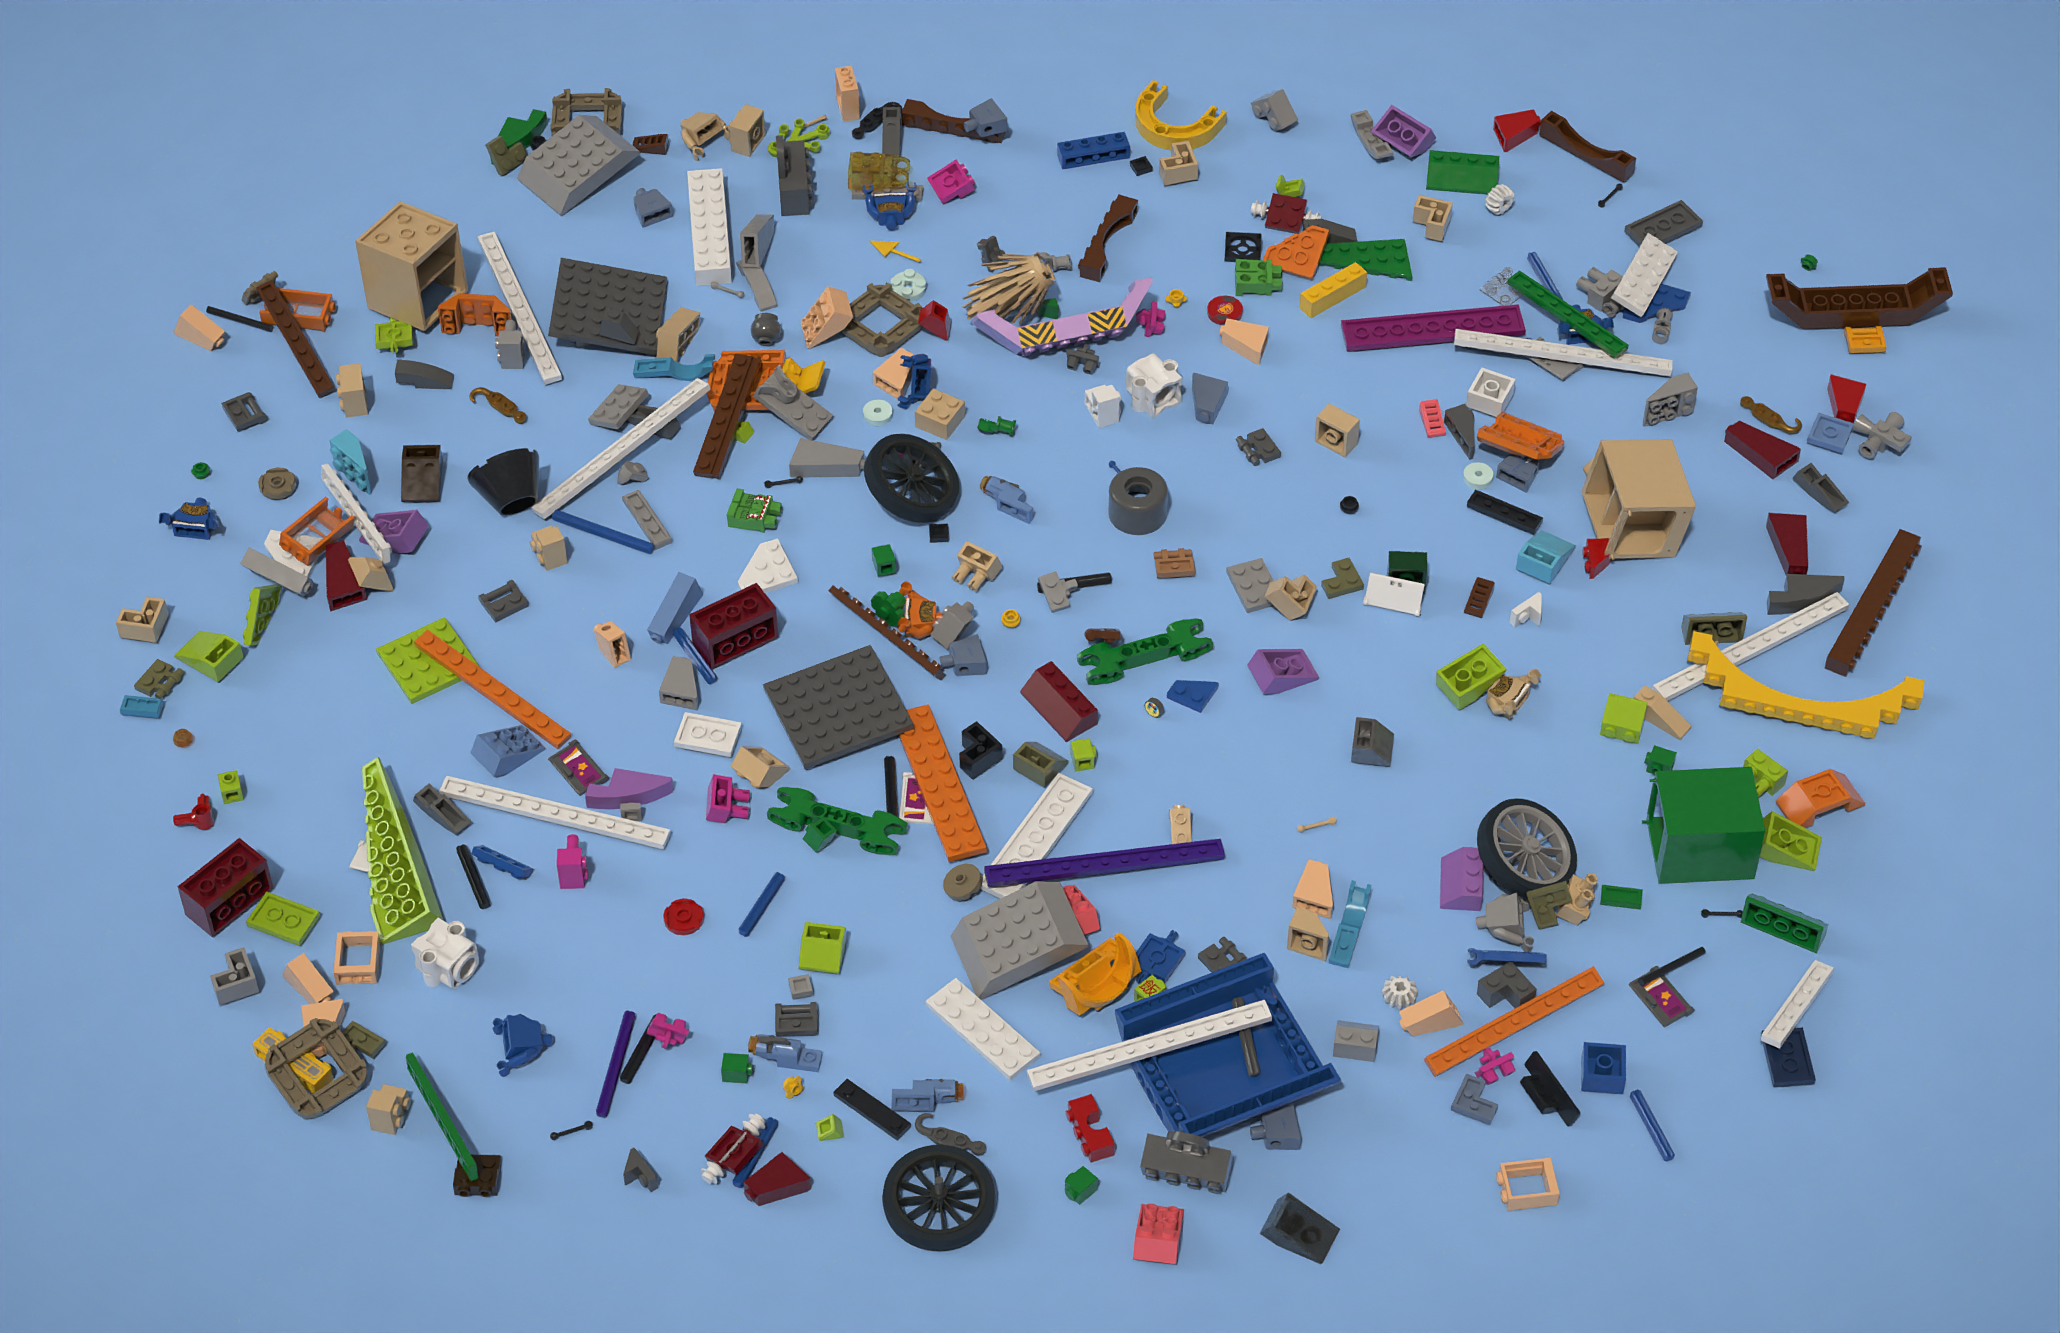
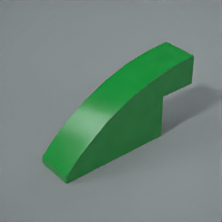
[491,109,548,165]

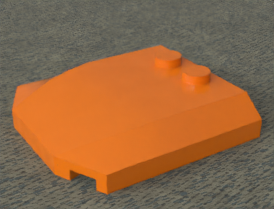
[706,350,786,411]
[1477,412,1565,460]

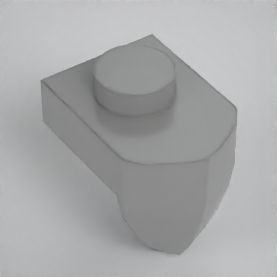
[617,461,648,484]

